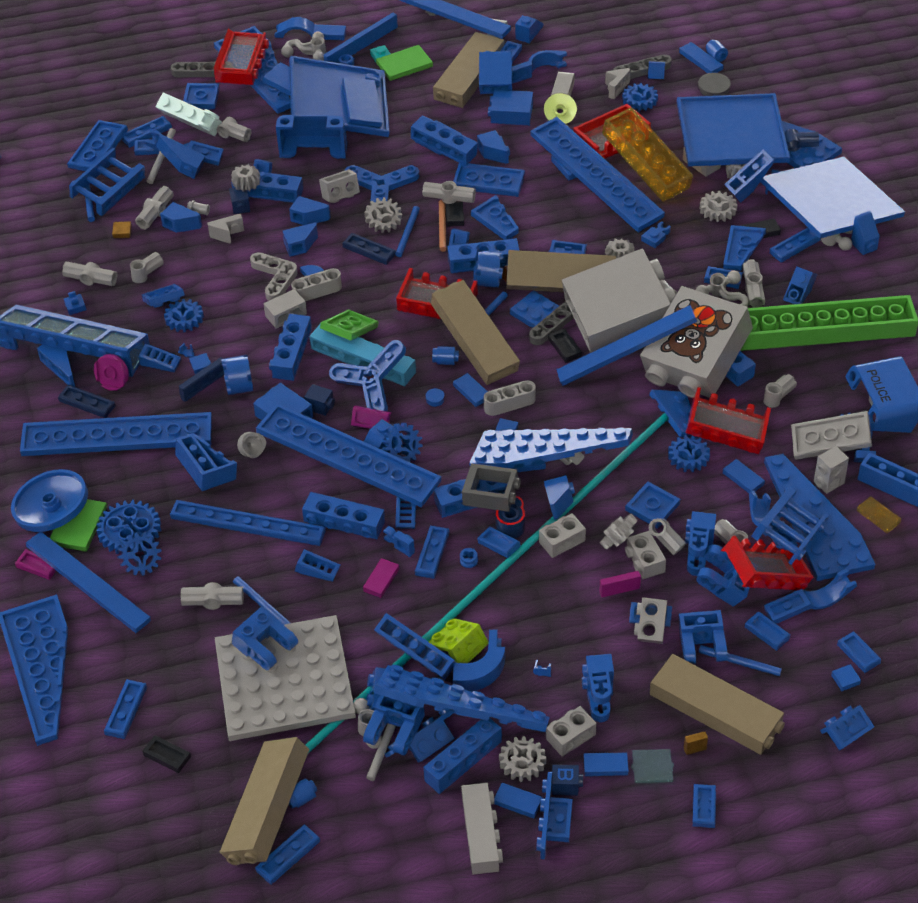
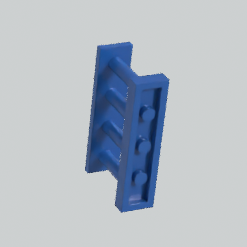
[69,147,145,216]
[751,486,829,565]

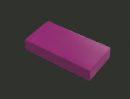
[351,406,391,429]
[15,549,56,580]
[363,558,399,598]
[599,571,641,597]

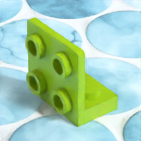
[429,619,489,663]

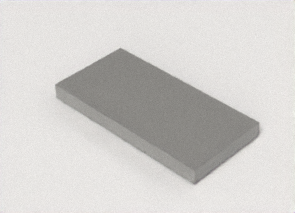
[791,411,872,460]

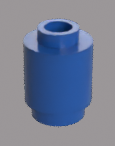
[706,40,728,62]
[432,346,459,365]
[288,778,318,809]

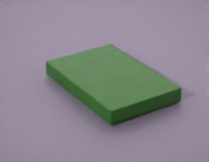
[376,45,433,81]
[320,309,379,340]
[50,499,107,552]

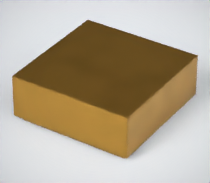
[112,221,131,238]
[684,732,708,755]

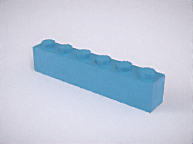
[309,323,416,386]

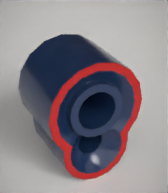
[496,496,525,539]

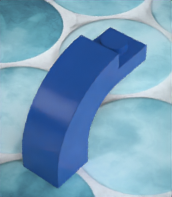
[453,630,505,692]

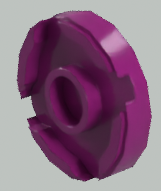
[94,354,129,391]

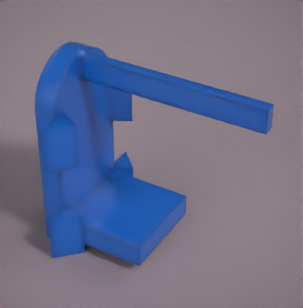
[178,343,194,358]
[533,660,551,677]

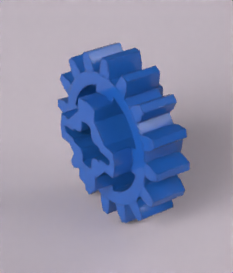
[622,83,658,112]
[164,299,204,332]
[381,423,423,462]
[668,435,710,472]
[117,532,162,576]

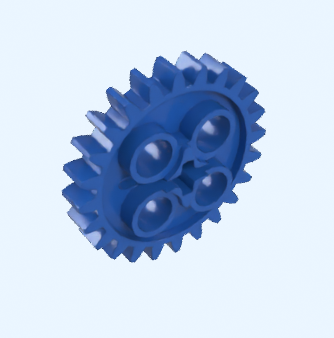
[96,500,161,554]

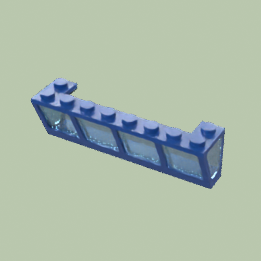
[0,305,150,377]

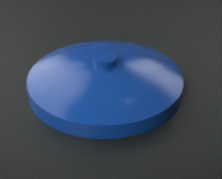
[11,469,88,532]

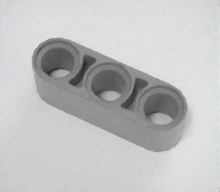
[551,71,575,96]
[291,268,342,301]
[484,380,536,416]

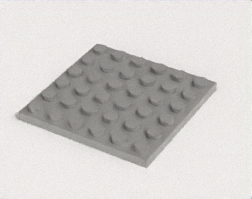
[215,615,356,741]

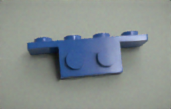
[385,709,455,763]
[536,772,573,859]

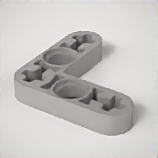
[250,252,298,301]

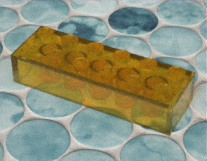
[602,107,693,202]

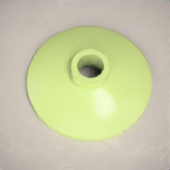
[544,93,577,124]

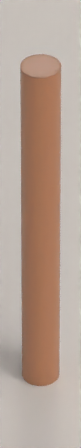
[439,200,446,252]

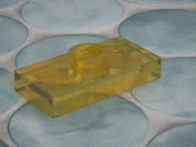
[857,496,901,533]

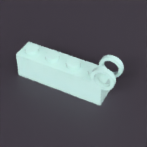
[155,93,222,137]

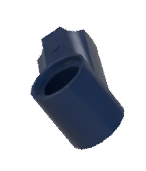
[785,129,819,151]

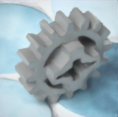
[699,191,737,222]
[364,197,402,233]
[599,513,638,549]
[499,736,546,782]

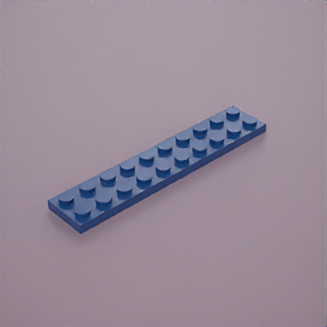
[531,117,665,232]
[256,403,441,508]
[20,412,212,456]

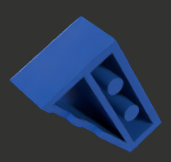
[175,433,237,491]

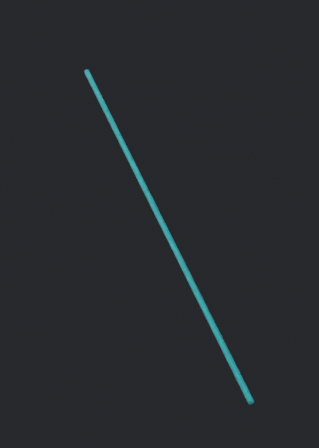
[305,413,669,755]

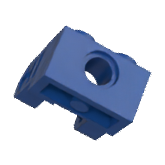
[685,511,716,576]
[696,545,757,607]
[232,606,298,670]
[679,610,728,664]
[582,654,614,722]
[363,695,425,755]

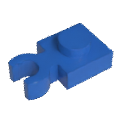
[641,222,671,248]
[383,526,415,557]

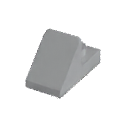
[605,68,631,99]
[207,214,244,243]

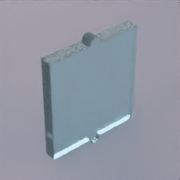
[631,749,674,783]

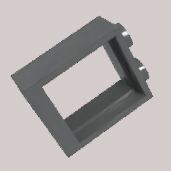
[462,463,521,512]

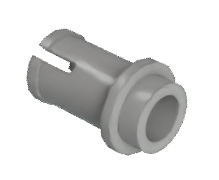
[187,200,210,215]

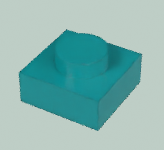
[370,45,391,62]

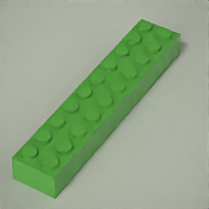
[740,295,918,351]

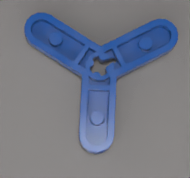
[345,165,419,202]
[329,340,406,412]

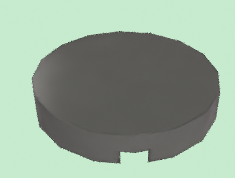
[698,73,731,96]

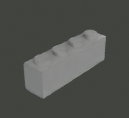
[461,783,503,875]

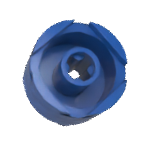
[473,250,503,288]
[221,355,254,395]

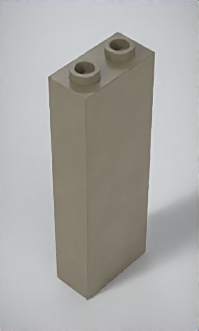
[433,32,504,108]
[506,250,616,292]
[431,280,520,385]
[650,654,785,755]
[220,737,309,865]

